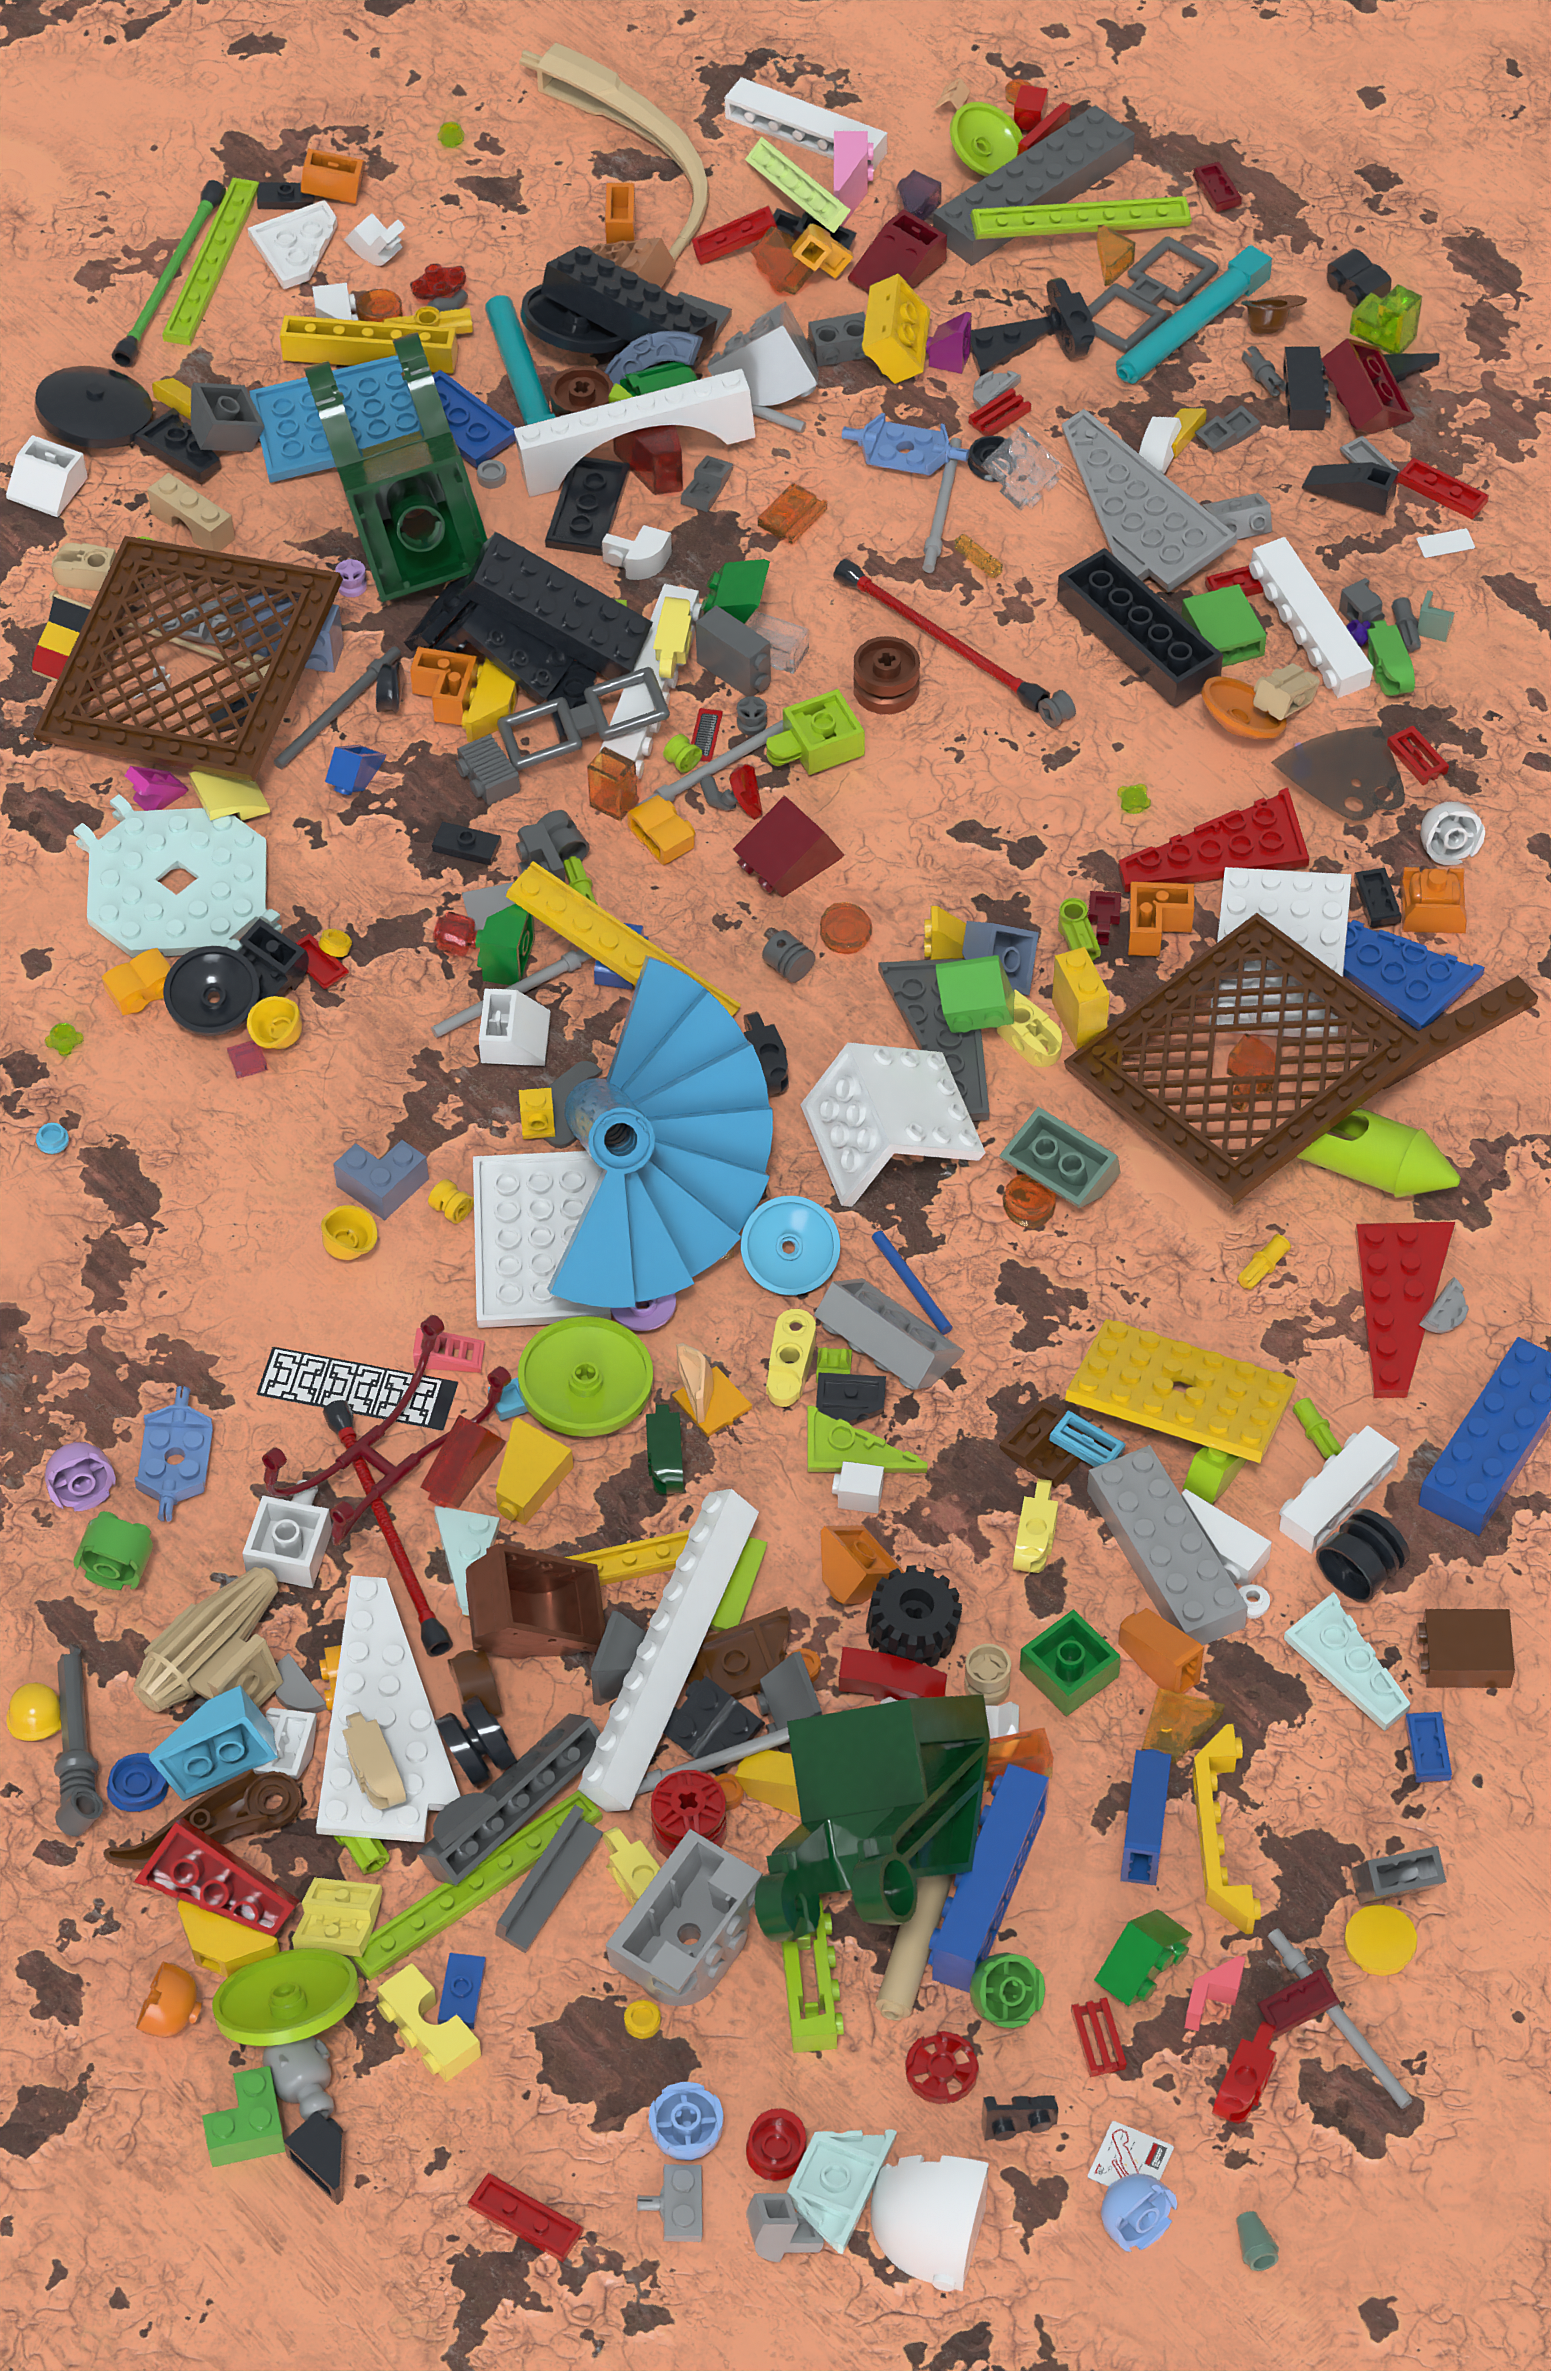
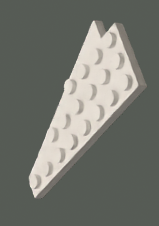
[316,1575,461,1842]

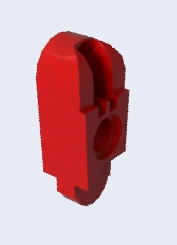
[1212,2021,1277,2124]

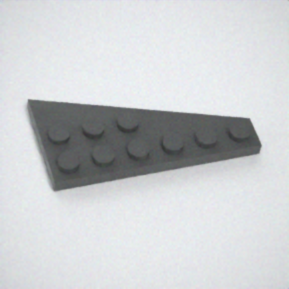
[878,958,989,1121]

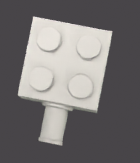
[242,1480,332,1588]

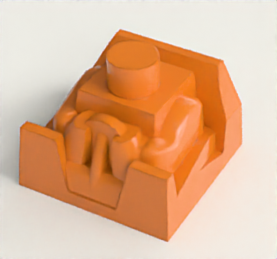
[1400,867,1467,934]

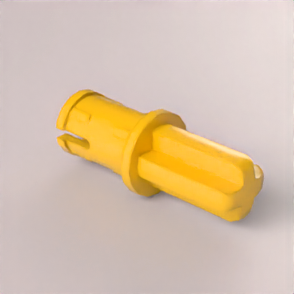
[1237,1234,1291,1290]

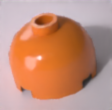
[136,1961,202,2037]

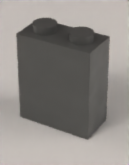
[695,605,771,697]
[1351,1846,1447,1905]

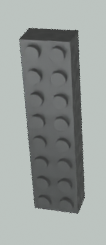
[933,105,1135,266]

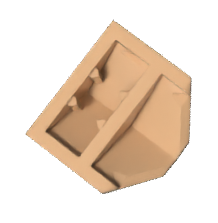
[676,1343,713,1423]

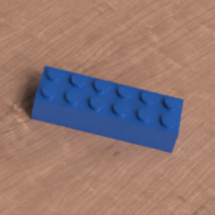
[1418,1337,1551,1536]
[928,1764,1049,1993]

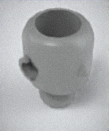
[262,2036,334,2121]

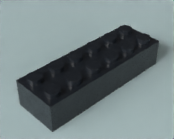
[541,246,718,363]
[461,532,653,680]
[1057,548,1223,708]

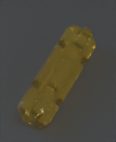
[954,534,1003,578]

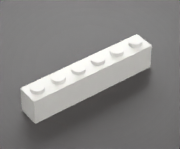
[725,77,887,171]
[1249,537,1373,698]

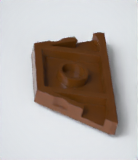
[685,1606,791,1699]

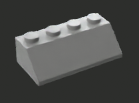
[814,1278,965,1390]

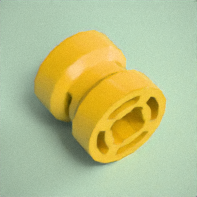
[428,1179,474,1224]

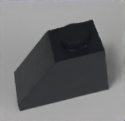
[283,2111,345,2205]

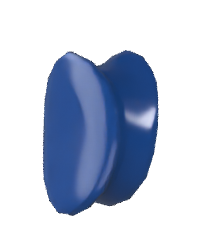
[107,1753,169,1812]

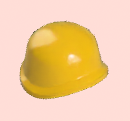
[247,996,302,1049]
[320,1205,377,1260]
[6,1682,61,1741]

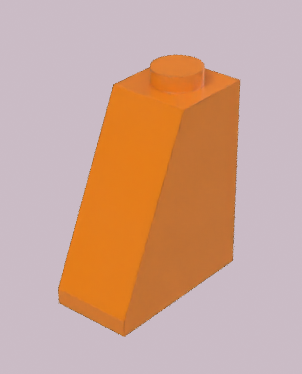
[1118,1608,1204,1701]

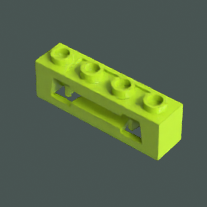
[781,1900,844,2053]

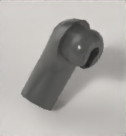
[427,289,468,312]
[700,776,738,811]

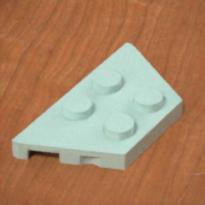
[787,2129,897,2254]

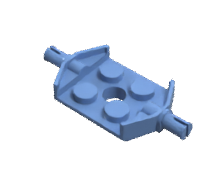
[842,413,969,476]
[134,1386,213,1522]

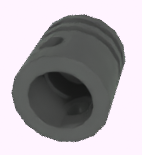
[762,930,815,983]

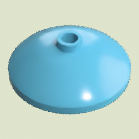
[740,1196,840,1296]

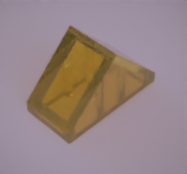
[1096,225,1136,286]

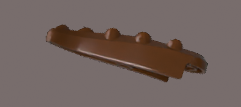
[103,1769,302,1869]

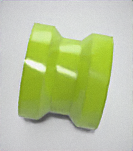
[663,734,702,773]

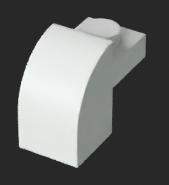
[344,213,406,266]
[602,525,672,580]

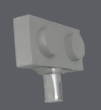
[637,2164,702,2242]

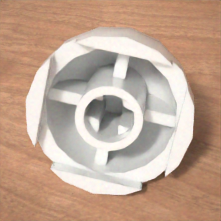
[1420,801,1485,866]

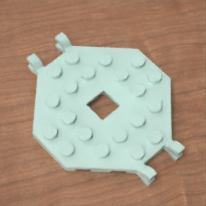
[73,794,282,958]

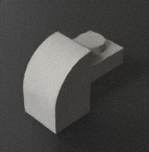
[746,2193,824,2262]

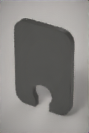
[543,1061,603,1149]

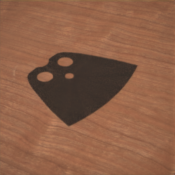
[1271,726,1405,821]

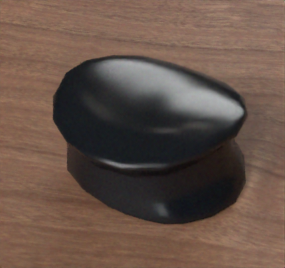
[967,435,1016,482]
[376,662,404,713]

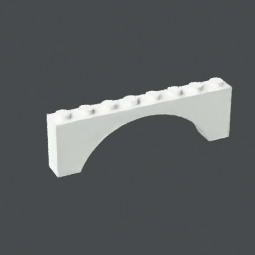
[514,369,755,497]

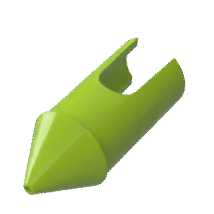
[1296,1090,1461,1198]

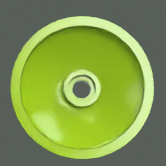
[950,102,1023,177]

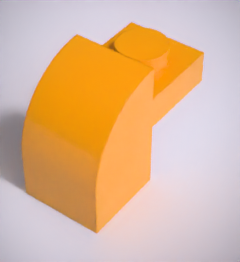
[791,224,853,279]

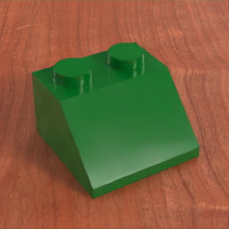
[701,559,770,624]
[475,903,535,986]

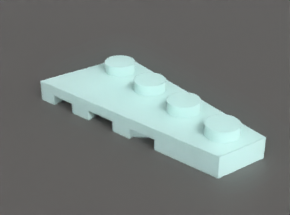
[1284,1592,1411,1731]

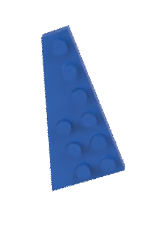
[1343,920,1485,1031]

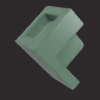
[1417,591,1455,642]

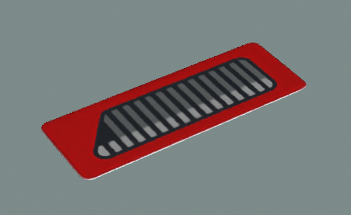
[691,708,723,762]

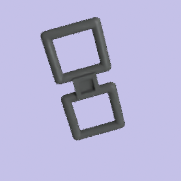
[1088,236,1219,353]
[497,667,670,771]

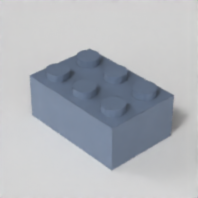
[242,593,344,673]

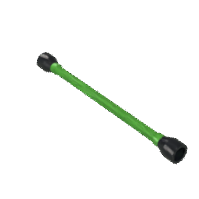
[112,180,226,367]

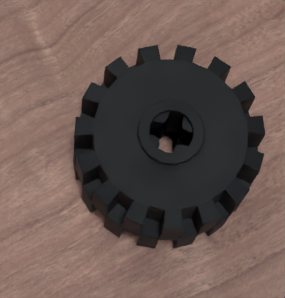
[866,1565,962,1667]

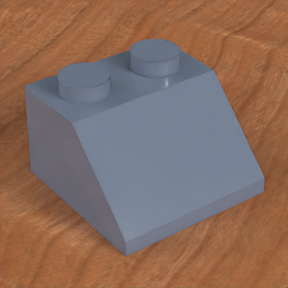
[962,921,1039,995]

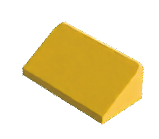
[152,378,191,420]
[1171,408,1207,459]

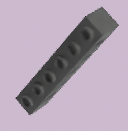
[417,1713,601,1886]

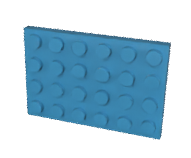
[249,355,420,483]

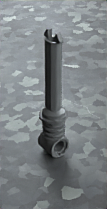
[54,1644,103,1836]

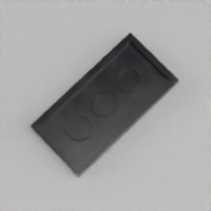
[545,457,630,556]

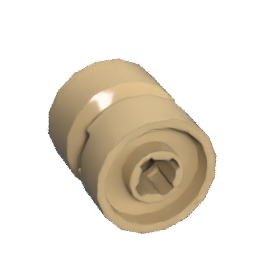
[964,1643,1011,1706]

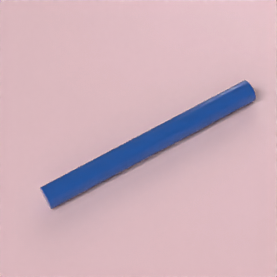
[872,1230,953,1335]

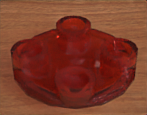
[410,263,466,300]

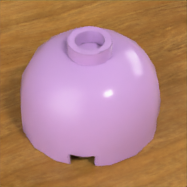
[44,1442,116,1511]

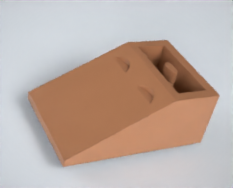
[591,238,676,288]

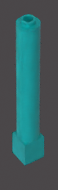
[1116,245,1272,384]
[485,295,556,426]

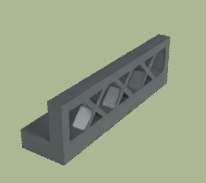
[495,1805,603,1954]

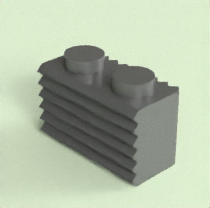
[455,734,520,806]

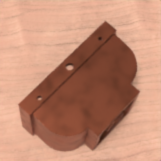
[465,1543,605,1660]

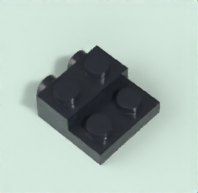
[663,1676,765,1776]

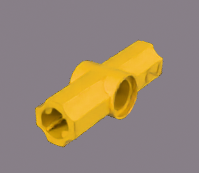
[383,306,473,334]

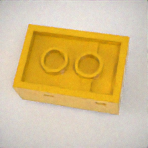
[862,273,931,384]

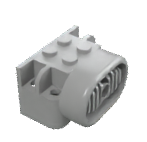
[605,1829,763,2006]

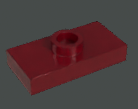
[1193,161,1242,212]
[1257,1968,1341,2038]

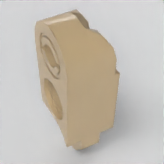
[51,543,116,591]
[342,1711,406,1809]

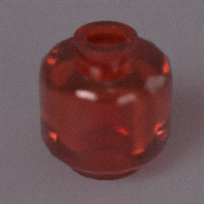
[432,912,478,957]

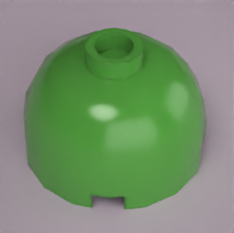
[969,1952,1045,2028]

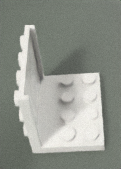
[800,1042,986,1207]

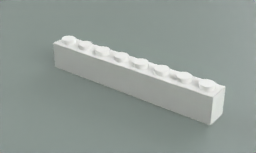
[595,584,703,790]

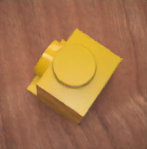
[519,1088,555,1139]

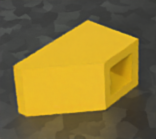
[924,906,966,960]

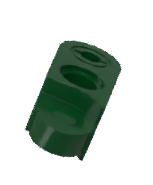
[646,1403,684,1494]

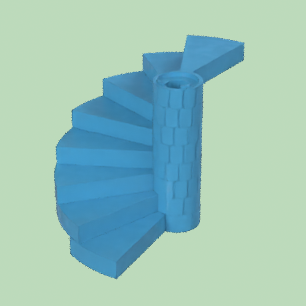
[547,955,773,1308]

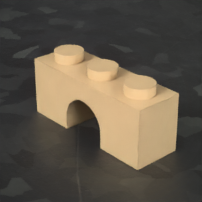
[147,472,235,552]

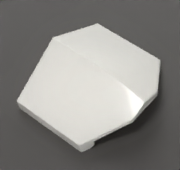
[254,1707,317,1779]

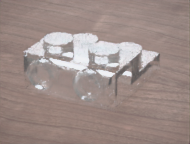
[981,426,1064,511]

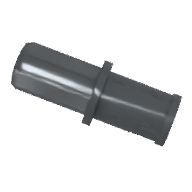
[1391,597,1421,653]

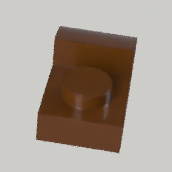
[447,1650,503,1716]

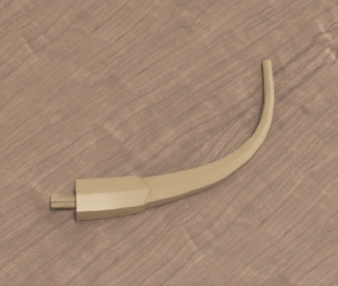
[519,43,709,261]

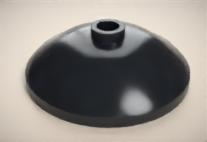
[163,946,260,1036]

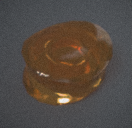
[355,288,403,322]
[820,902,873,954]
[1002,1174,1056,1229]

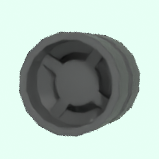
[537,810,589,864]

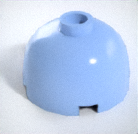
[649,2082,724,2160]
[1100,2173,1177,2252]

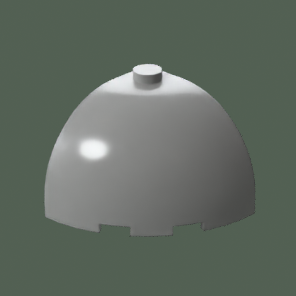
[707,301,819,406]

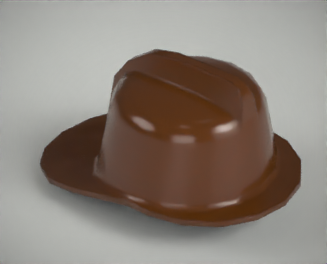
[1241,295,1307,334]

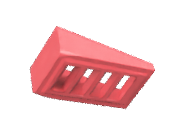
[413,1328,485,1373]

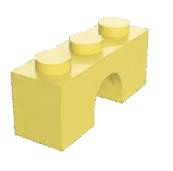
[377,1963,481,2082]

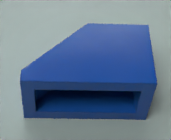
[325,745,386,795]

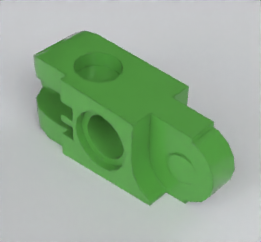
[1367,620,1415,696]

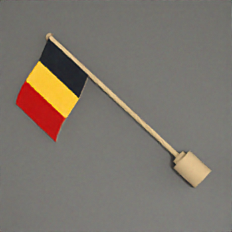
[32,590,270,693]

